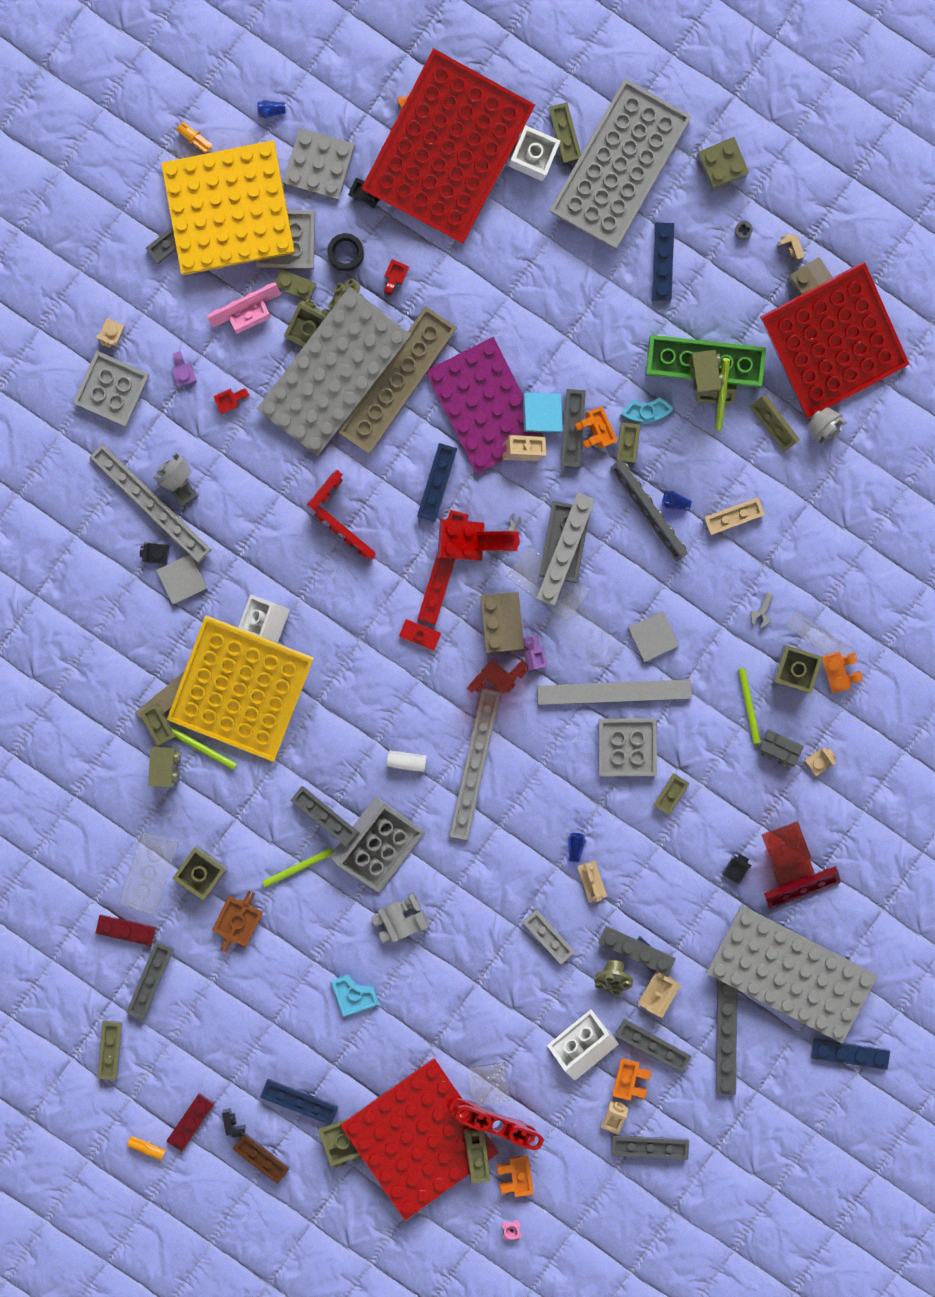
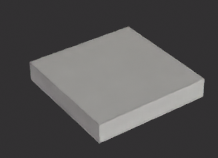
[157,555,208,605]
[628,611,679,662]

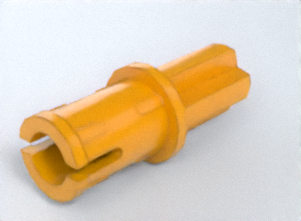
[176,121,212,153]
[127,1136,166,1161]

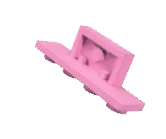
[207,282,281,334]

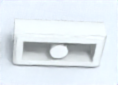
[386,750,427,772]

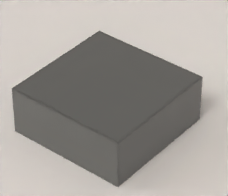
[171,481,198,507]

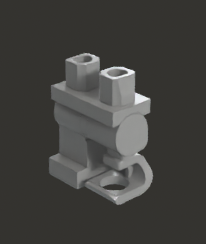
[371,892,430,943]

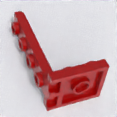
[307,469,376,560]
[437,519,520,561]

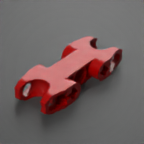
[448,1098,544,1150]

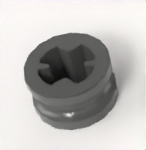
[734,221,753,240]

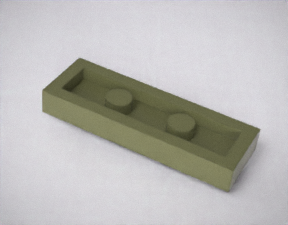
[548,102,581,164]
[749,394,800,452]
[97,1020,123,1080]

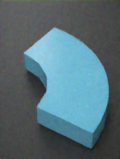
[620,396,674,423]

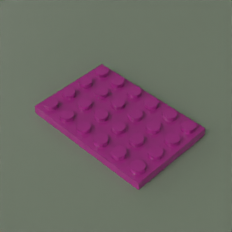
[426,336,544,474]

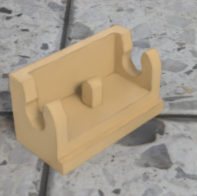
[503,435,546,461]
[638,971,681,1018]

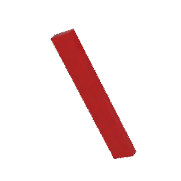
[418,509,468,625]

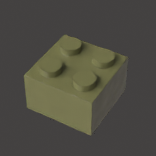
[697,137,749,191]
[689,350,724,396]
[772,645,823,694]
[148,745,182,788]
[172,845,228,901]

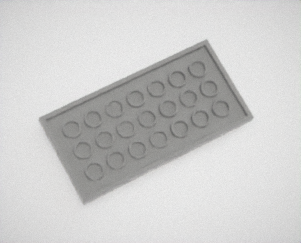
[549,78,692,250]
[256,286,411,456]
[706,905,878,1043]

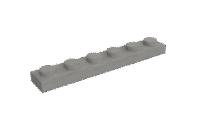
[536,492,595,607]

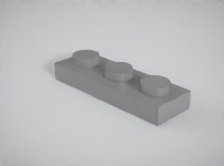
[522,909,575,964]

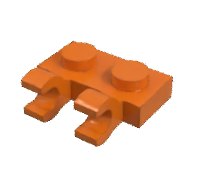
[574,406,618,449]
[822,651,863,694]
[612,1058,651,1101]
[496,1155,534,1197]

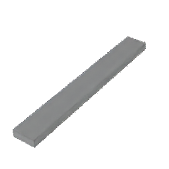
[89,444,212,564]
[537,679,692,705]
[449,688,501,842]

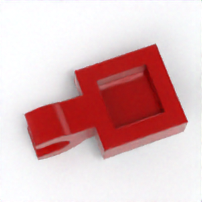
[384,259,409,296]
[213,388,250,414]

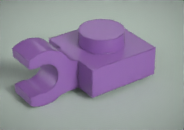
[172,351,197,387]
[523,635,547,670]

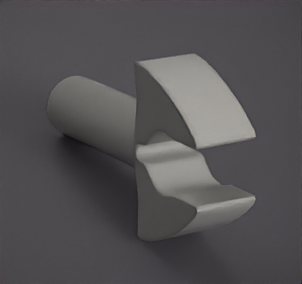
[751,592,773,628]

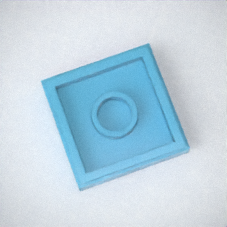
[522,393,563,433]

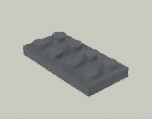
[539,501,589,584]

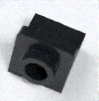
[348,178,380,208]
[140,542,170,564]
[722,854,752,884]
[222,1108,246,1137]

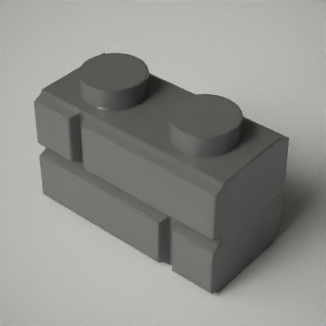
[758,729,804,768]

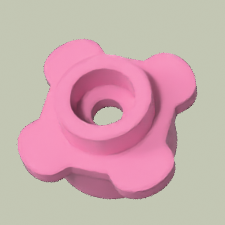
[502,1220,522,1240]

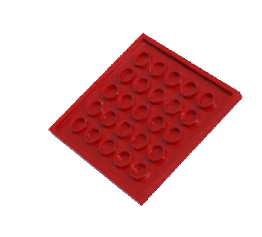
[760,262,910,419]
[340,1058,499,1220]

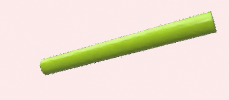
[715,358,730,431]
[738,668,761,744]
[170,726,237,770]
[262,848,333,888]

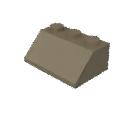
[787,257,833,296]
[481,592,524,653]

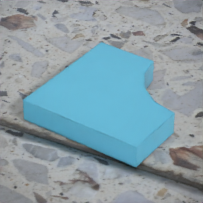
[331,974,380,1017]

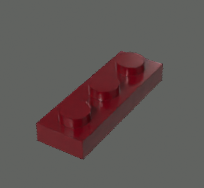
[95,914,156,946]
[166,1093,215,1152]

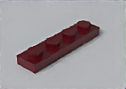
[764,866,841,910]

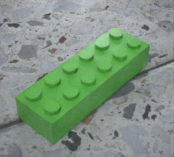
[645,335,766,388]

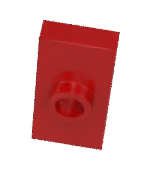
[399,619,441,650]

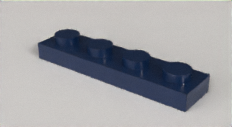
[652,222,674,301]
[417,443,457,522]
[811,1038,890,1070]
[260,1079,339,1125]

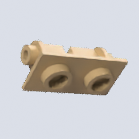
[577,861,607,903]

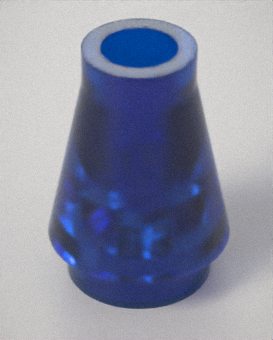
[257,99,286,119]
[662,490,692,511]
[568,833,586,862]

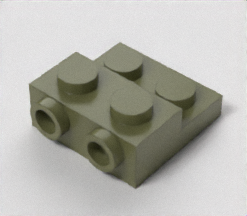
[284,299,331,347]
[318,1118,362,1168]

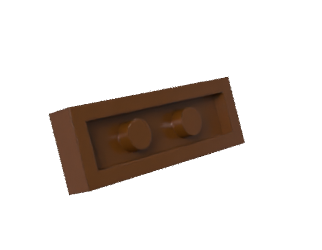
[233,1133,290,1184]

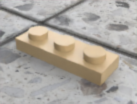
[704,497,765,535]

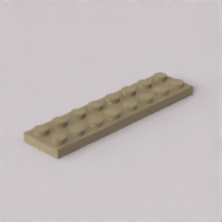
[338,306,457,455]

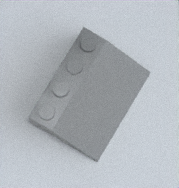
[330,796,425,893]

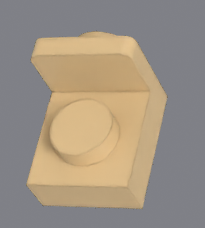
[777,234,805,262]
[96,318,125,348]
[804,747,836,776]
[600,1100,628,1135]

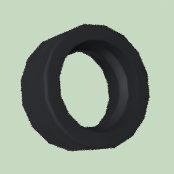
[327,233,364,271]

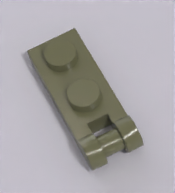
[464,1128,491,1184]

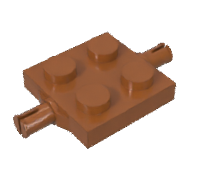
[212,890,263,952]

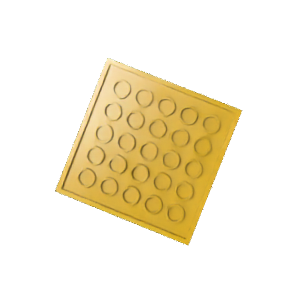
[161,140,295,276]
[167,615,314,762]

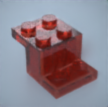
[467,659,528,694]
[761,821,815,887]

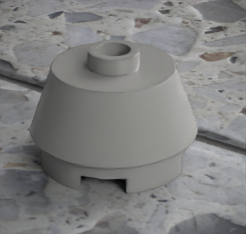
[808,408,847,446]
[153,452,191,491]

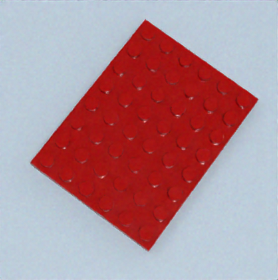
[361,48,535,244]

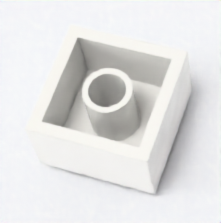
[507,125,560,181]

